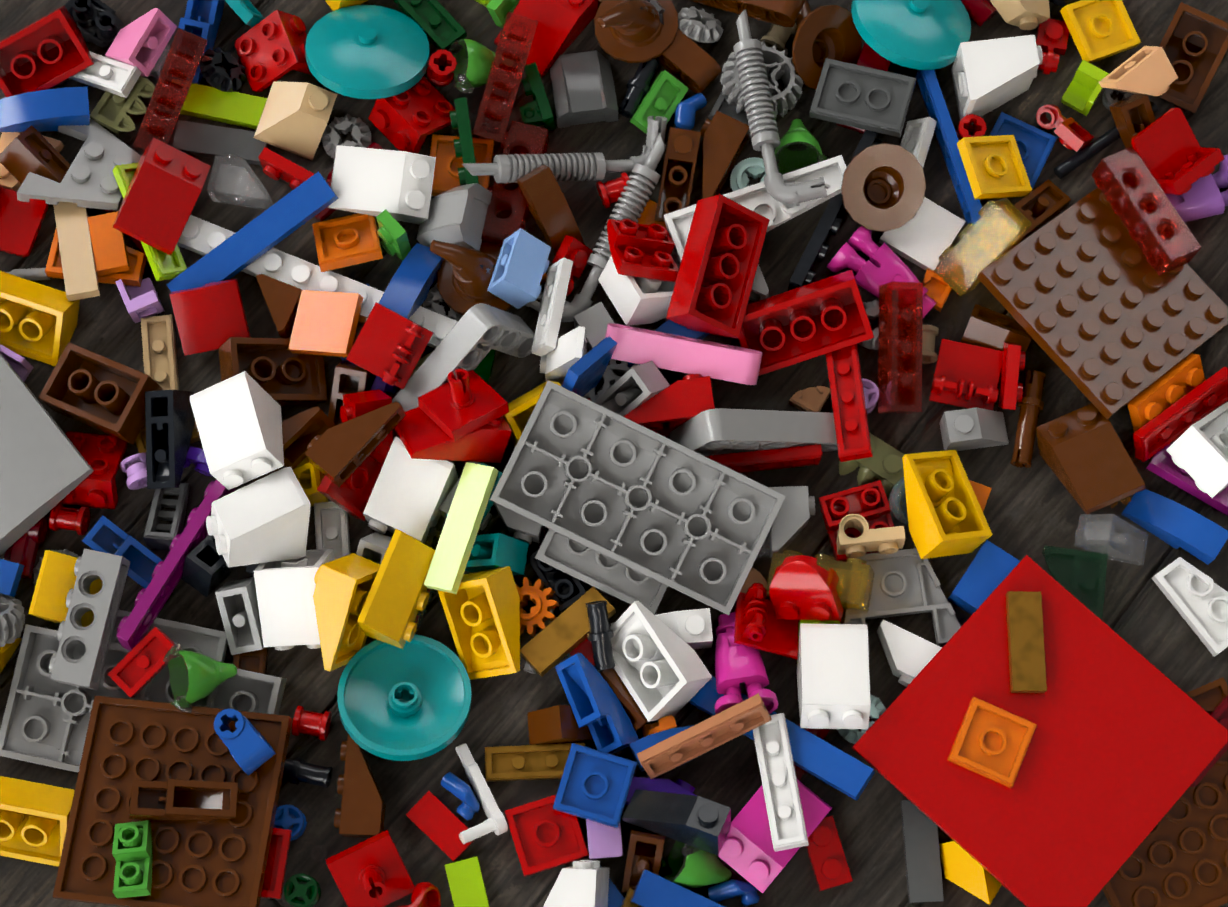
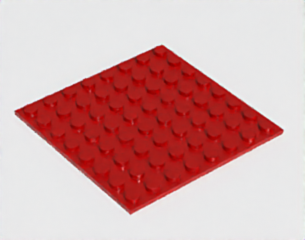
[852,555,1228,907]

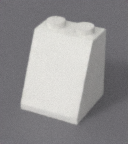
[952,35,1043,123]
[190,371,284,490]
[363,437,459,544]
[206,467,311,567]
[254,548,334,651]
[796,623,871,729]
[543,860,610,907]

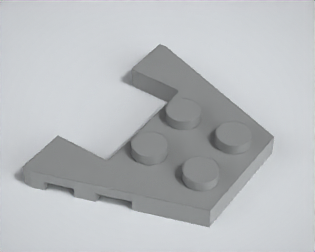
[17,118,141,211]
[844,548,961,652]

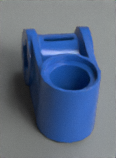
[214,708,276,776]

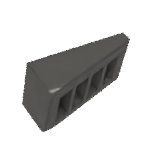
[143,483,190,551]

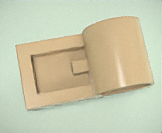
[836,514,906,558]

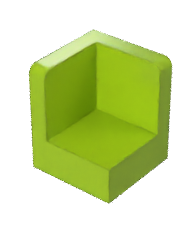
[1061,60,1109,116]

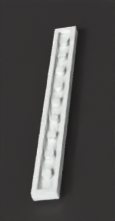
[177,215,458,349]

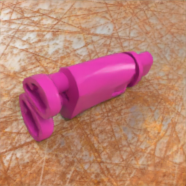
[827,226,936,322]
[714,612,778,715]

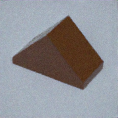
[256,274,302,338]
[527,705,594,745]

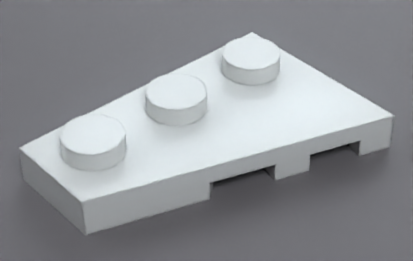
[1151,557,1228,657]

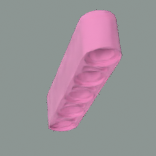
[605,323,763,385]

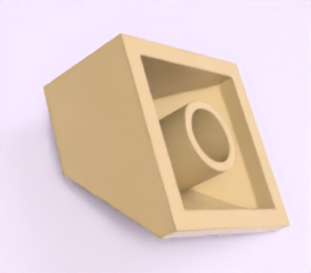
[254,81,337,160]

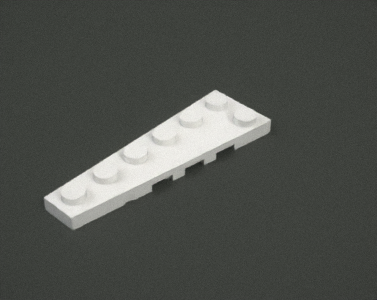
[664,155,847,264]

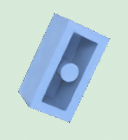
[487,228,551,309]

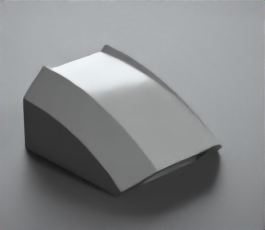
[416,183,492,251]

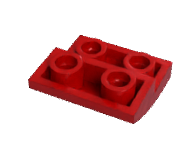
[607,219,679,282]
[169,278,251,356]
[819,480,895,565]

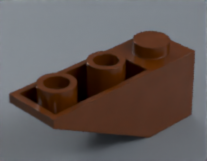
[655,127,701,222]
[334,734,386,838]

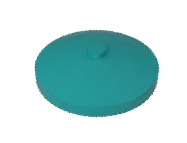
[851,0,971,70]
[305,5,429,99]
[337,634,472,761]

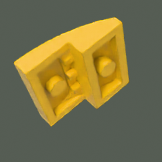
[28,550,103,627]

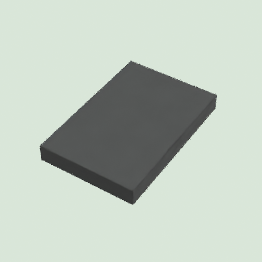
[809,58,916,138]

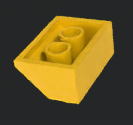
[0,271,80,366]
[357,529,435,649]
[0,776,75,867]

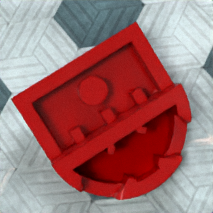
[769,555,844,621]

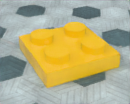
[1060,0,1141,64]
[957,135,1032,200]

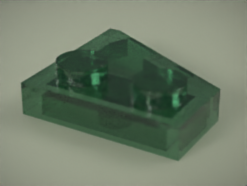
[1042,545,1108,619]

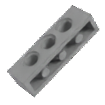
[49,548,131,691]

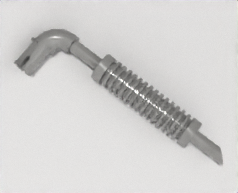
[733,9,828,206]
[461,116,668,183]
[526,134,665,322]

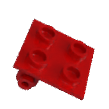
[346,302,433,390]
[929,339,1003,410]
[734,583,799,659]

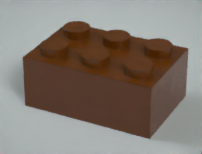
[38,342,163,445]

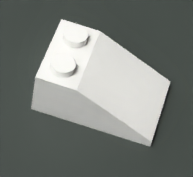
[328,145,436,224]
[598,249,680,326]
[1166,402,1228,498]
[610,601,712,722]

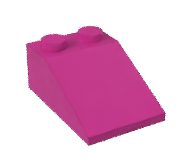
[718,779,832,894]

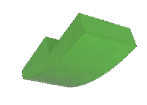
[112,820,152,899]

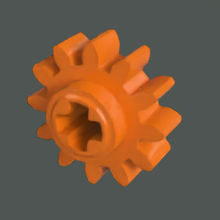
[515,577,559,637]

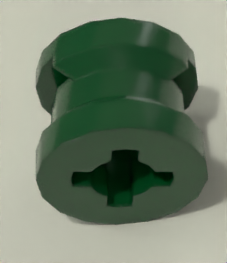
[284,873,321,907]

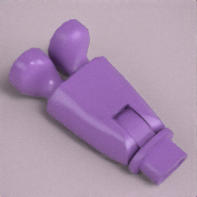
[1136,154,1228,226]

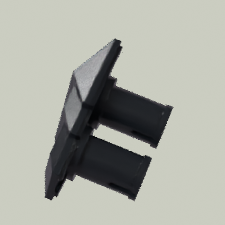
[65,0,124,48]

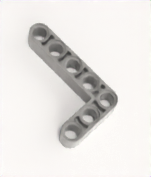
[392,303,535,438]
[669,408,838,456]

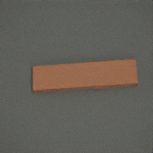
[637,693,772,779]

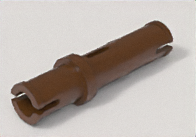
[1010,370,1046,468]

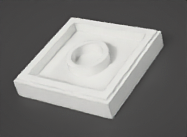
[879,197,966,271]

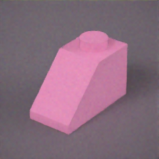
[105,8,177,77]

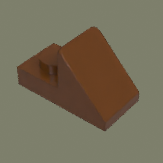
[621,830,665,893]

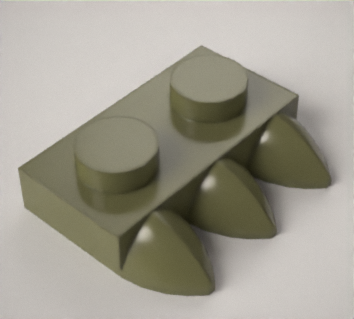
[90,76,158,134]
[839,433,904,497]

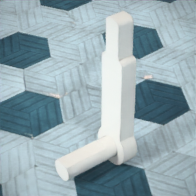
[455,743,508,844]

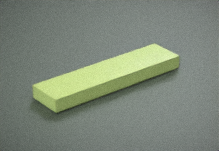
[424,462,499,594]

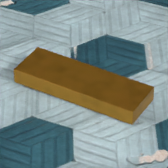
[520,586,616,677]
[1006,591,1047,693]
[485,743,585,782]

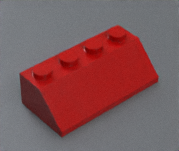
[666,194,769,338]
[738,270,874,376]

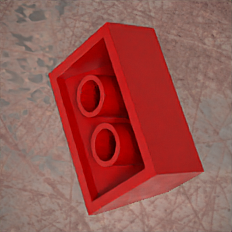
[0,5,94,97]

